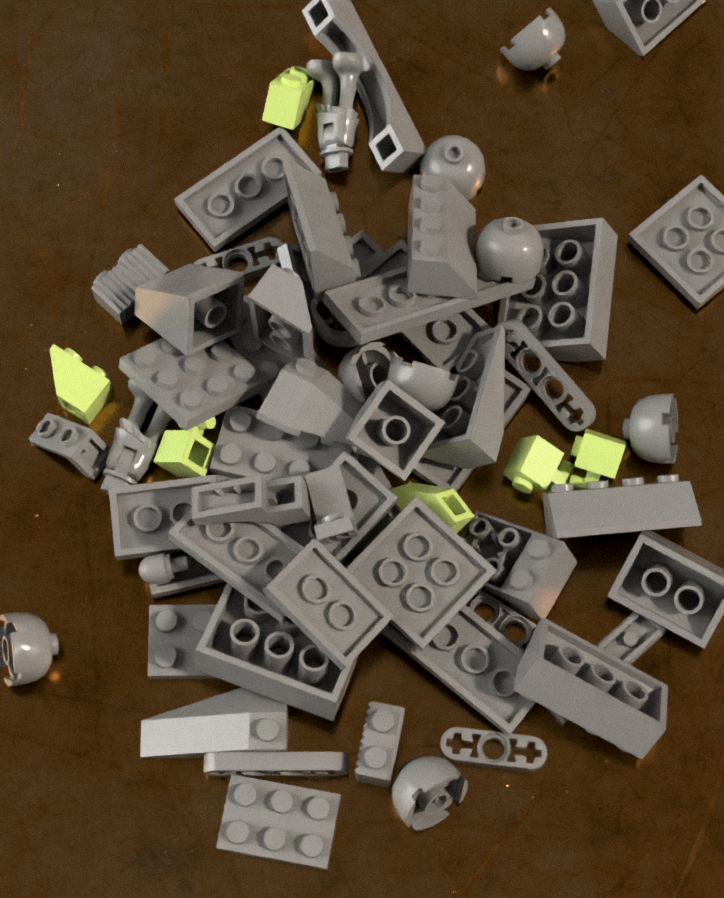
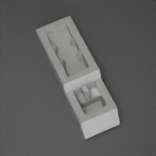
[191,475,311,527]

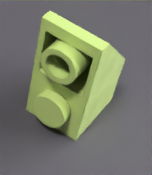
[262,66,317,130]
[50,344,114,425]
[390,482,474,533]

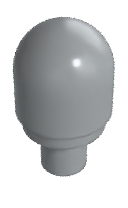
[139,552,190,584]

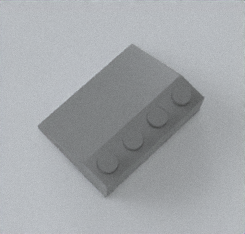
[497,217,618,362]
[195,583,359,721]

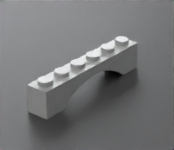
[302,0,426,174]

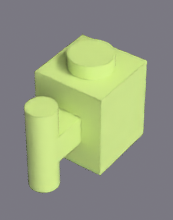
[153,417,216,477]
[569,428,626,489]
[502,435,575,494]

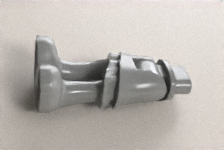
[306,52,363,173]
[100,378,172,495]

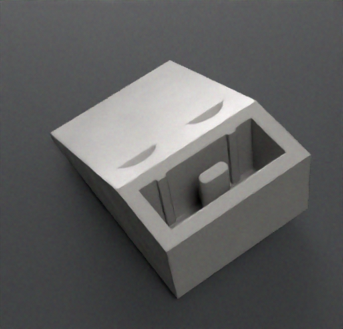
[461,510,577,621]

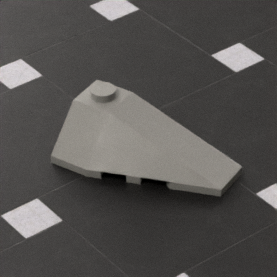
[422,325,505,469]
[256,356,371,458]
[140,687,288,758]

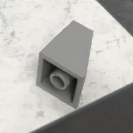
[135,264,245,356]

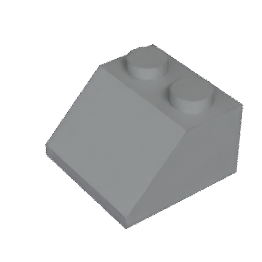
[345,379,445,481]

